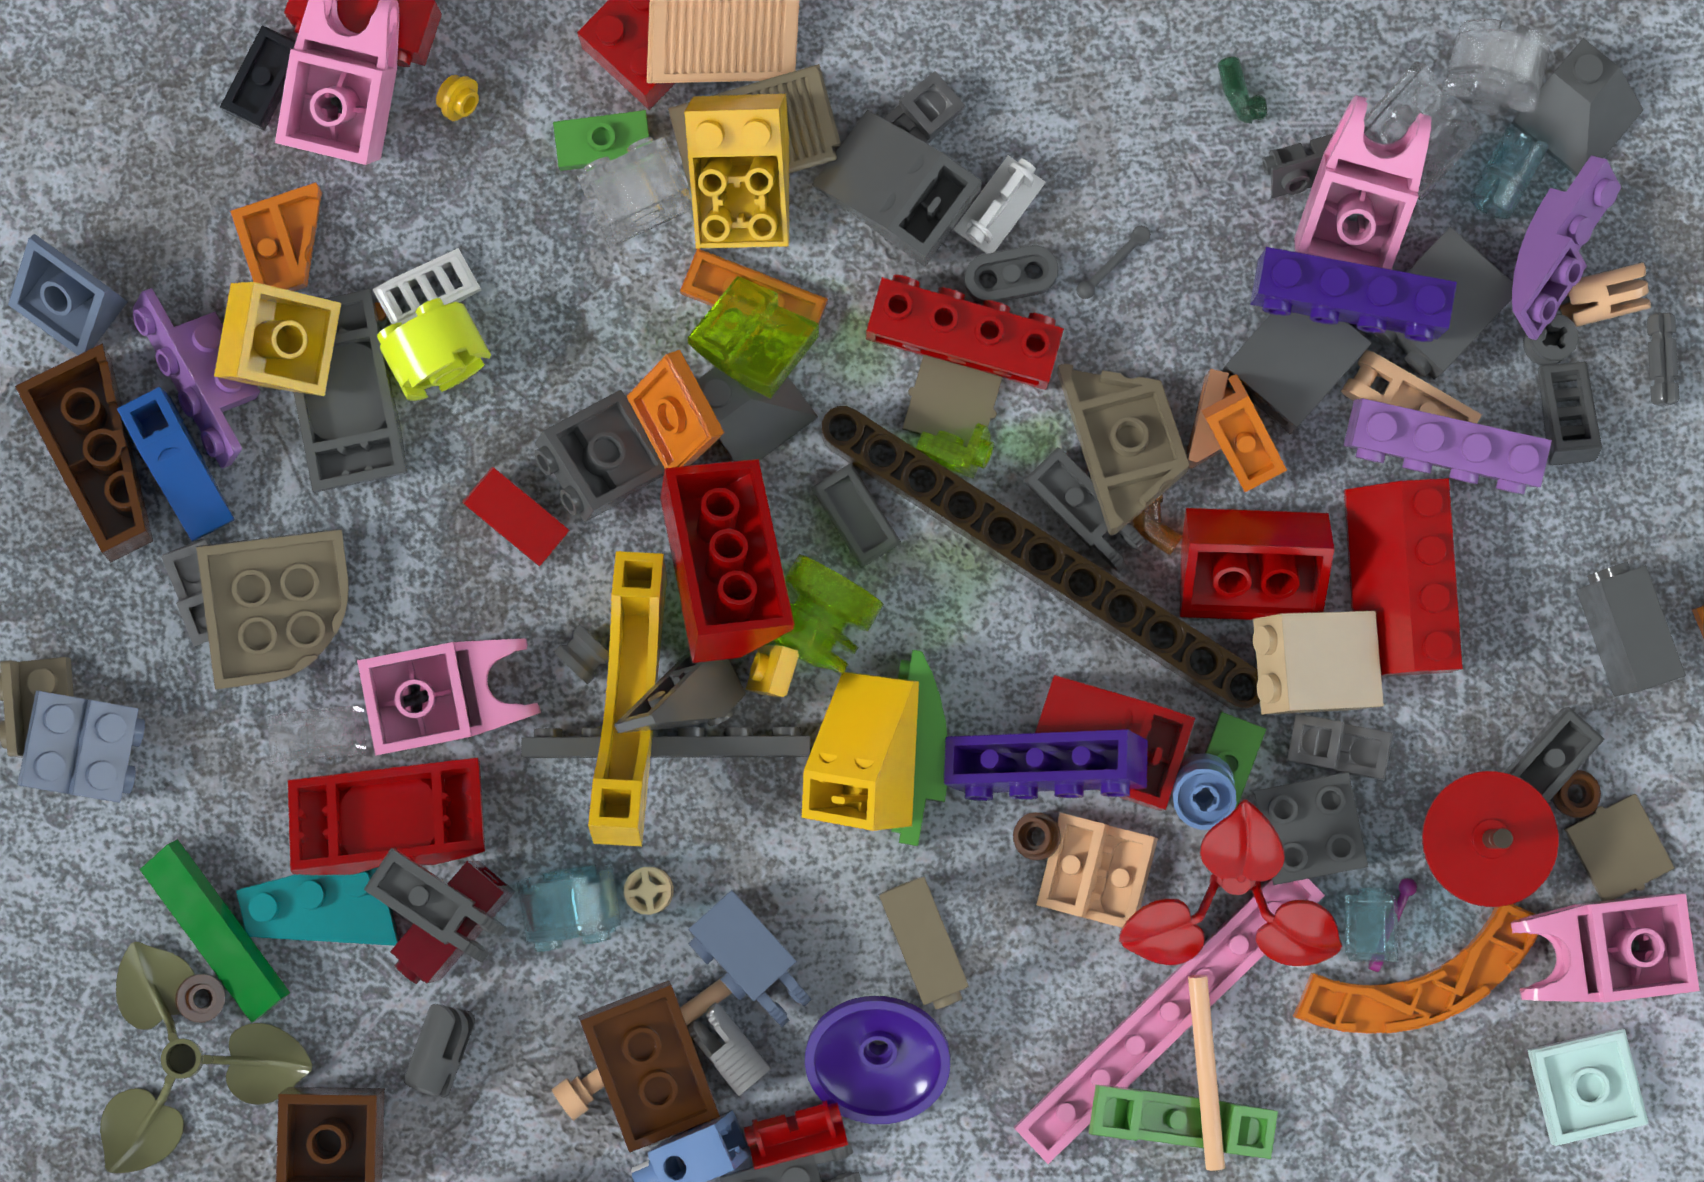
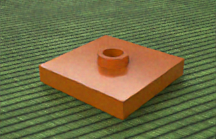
[627,350,724,468]

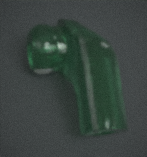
[1218,56,1267,124]

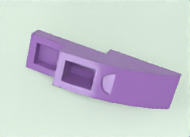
[1512,155,1621,340]

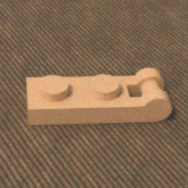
[1341,350,1482,424]

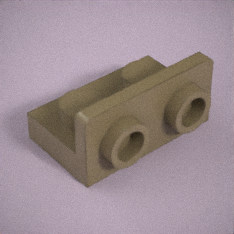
[0,657,74,758]

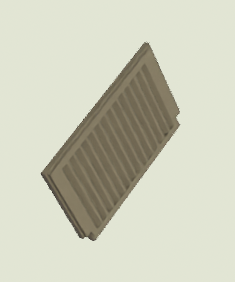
[668,64,841,189]

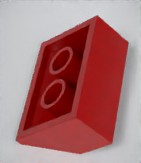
[1180,508,1334,620]

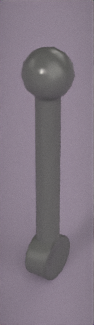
[1076,225,1151,299]

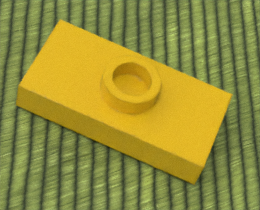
[745,645,799,697]

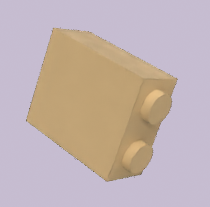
[1253,611,1384,715]

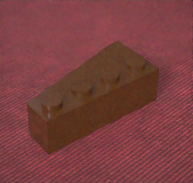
[15,343,153,563]

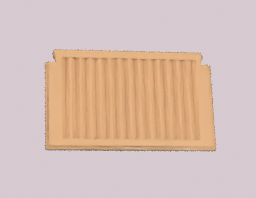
[647,0,799,83]

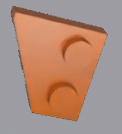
[230,182,322,291]

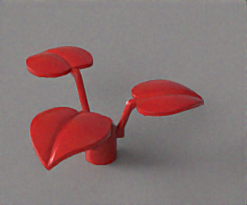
[1119,799,1342,966]

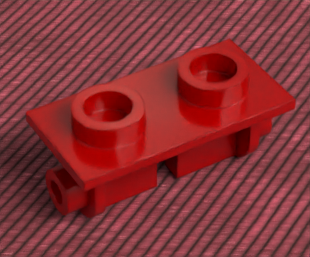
[744,1100,848,1170]

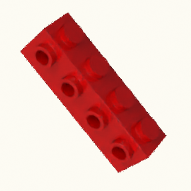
[866,275,1064,390]

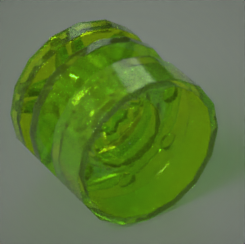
[774,554,884,675]

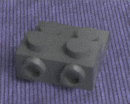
[534,390,665,522]

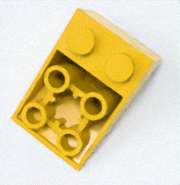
[684,94,789,249]
[801,672,919,831]

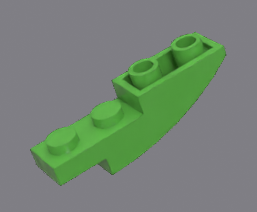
[891,650,947,846]

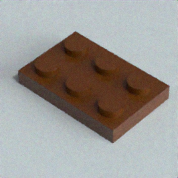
[578,980,720,1153]

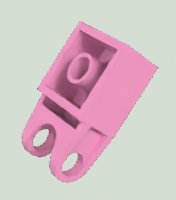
[275,0,399,165]
[1294,95,1431,270]
[357,638,541,756]
[1511,894,1700,1003]

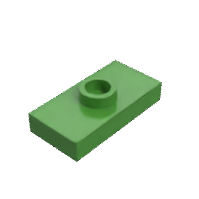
[553,110,652,171]
[1205,712,1266,810]

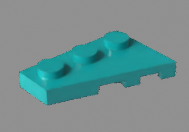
[236,867,400,946]

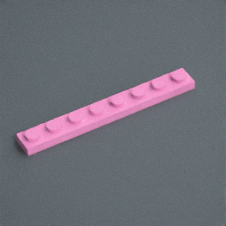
[1014,879,1325,1164]

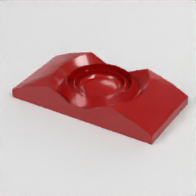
[288,758,485,875]

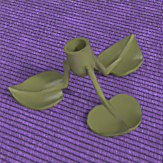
[100,942,313,1173]

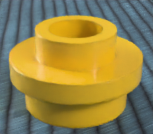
[436,75,479,121]

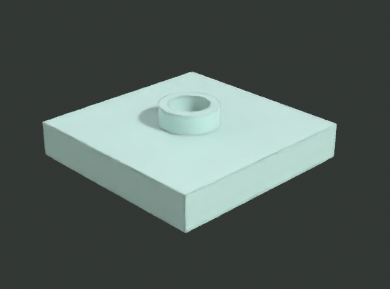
[1527,1028,1649,1146]

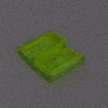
[687,276,819,399]

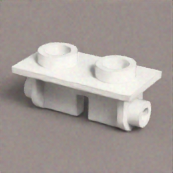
[953,155,1046,254]

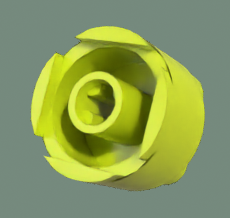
[377,298,491,401]

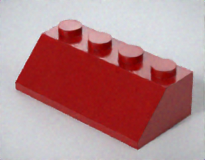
[660,459,795,663]
[1344,478,1463,676]

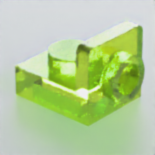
[916,423,994,479]

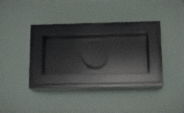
[220,25,296,131]

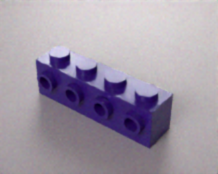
[1250,247,1457,342]
[944,730,1148,801]

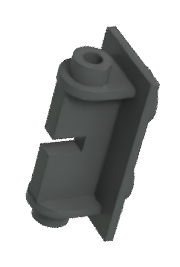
[1262,133,1334,198]

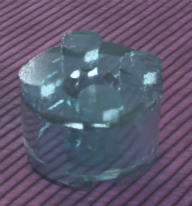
[516,865,622,952]

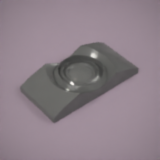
[293,289,407,493]

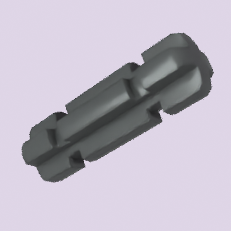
[1647,313,1680,406]

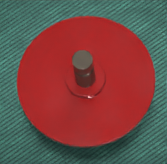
[1422,771,1559,907]

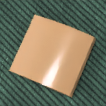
[1036,813,1158,928]

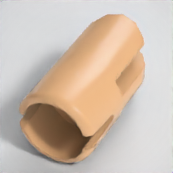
[1560,263,1651,327]

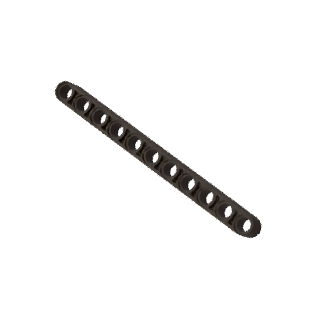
[822,406,1260,710]

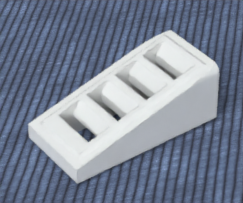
[373,248,482,324]

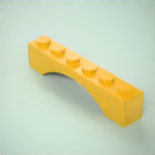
[588,551,667,847]

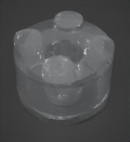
[1443,18,1551,115]

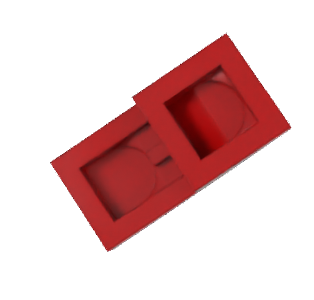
[462,467,570,567]

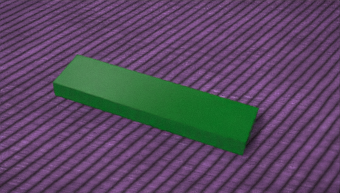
[139,839,290,1023]

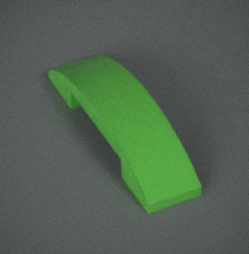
[1089,1085,1278,1159]

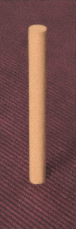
[1188,974,1225,1171]

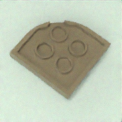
[196,529,349,690]

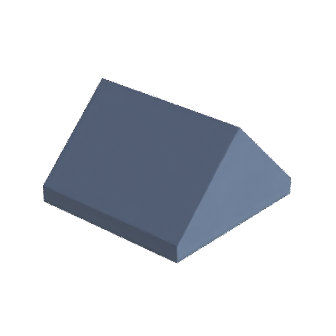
[8,234,128,355]

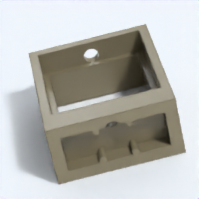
[878,876,969,1010]

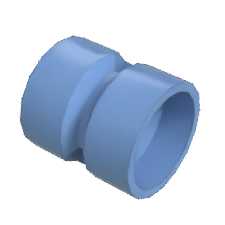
[1173,753,1237,830]

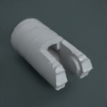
[687,1003,772,1096]

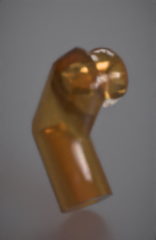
[1133,494,1183,556]

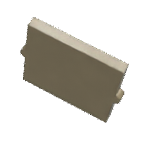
[902,355,1002,452]
[1564,794,1675,901]

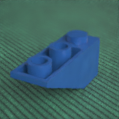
[117,387,235,542]

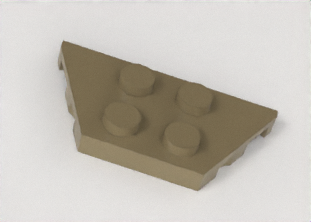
[1057,364,1189,535]

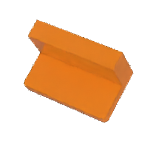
[1201,374,1287,492]

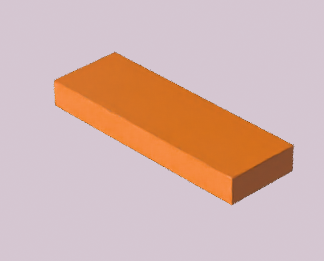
[680,248,828,345]

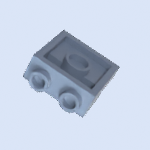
[17,691,145,803]

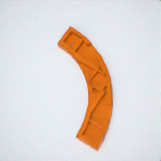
[1293,904,1538,1034]

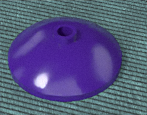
[805,996,951,1124]

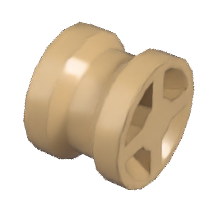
[624,867,674,915]

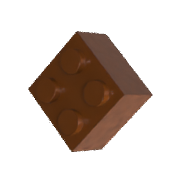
[276,1087,385,1182]

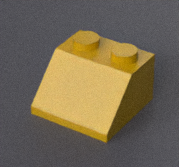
[214,282,341,396]

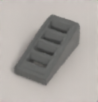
[1538,361,1602,465]

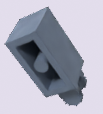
[688,890,812,1027]

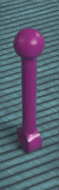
[1368,878,1417,973]

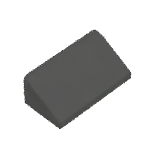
[1504,707,1605,803]

